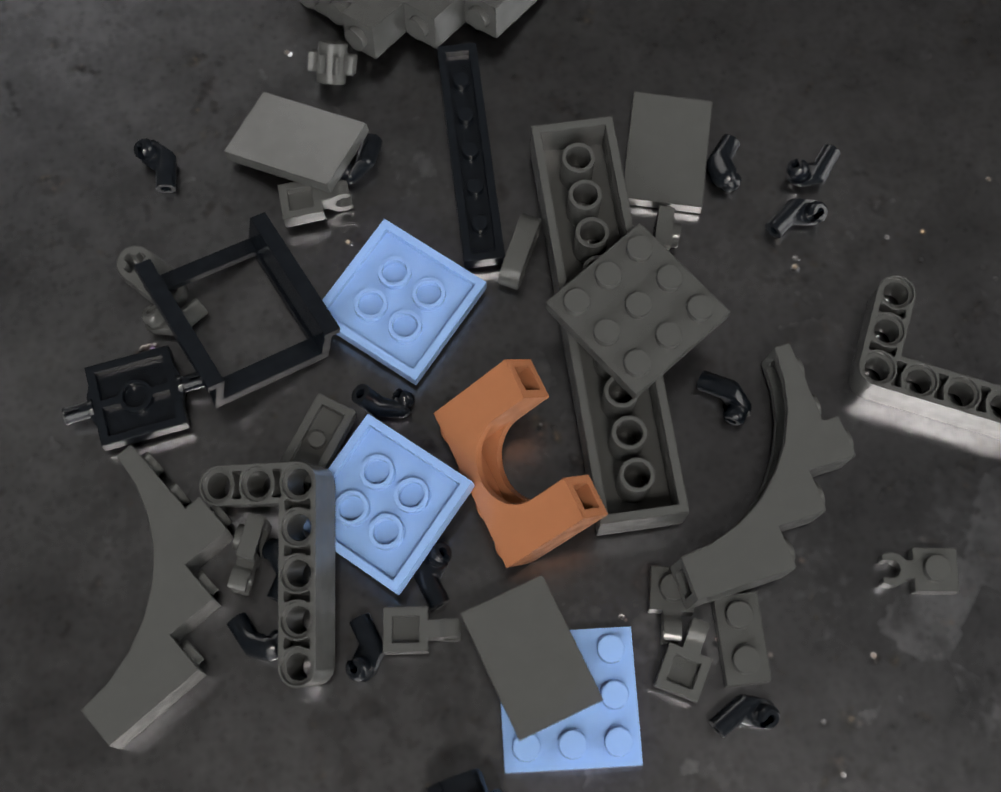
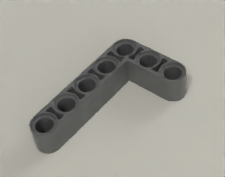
[848,275,1001,440]
[199,461,335,688]

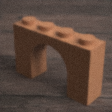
[433,359,608,568]

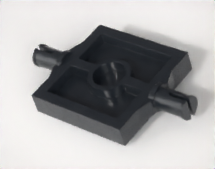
[62,345,205,451]

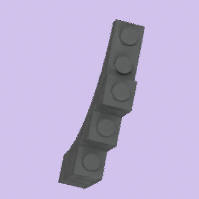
[299,0,537,59]
[670,343,856,610]
[81,445,234,749]

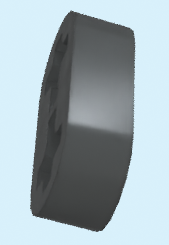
[498,213,542,290]
[116,246,189,308]

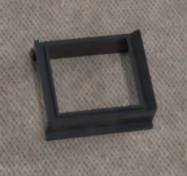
[134,212,340,408]

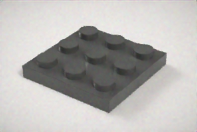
[545,223,730,400]

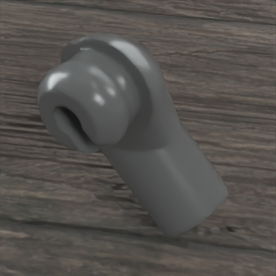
[142,297,208,336]

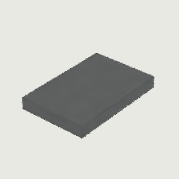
[224,92,369,193]
[624,92,713,214]
[460,575,603,741]

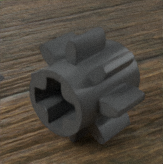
[307,40,357,85]

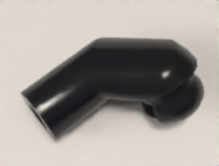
[134,138,177,194]

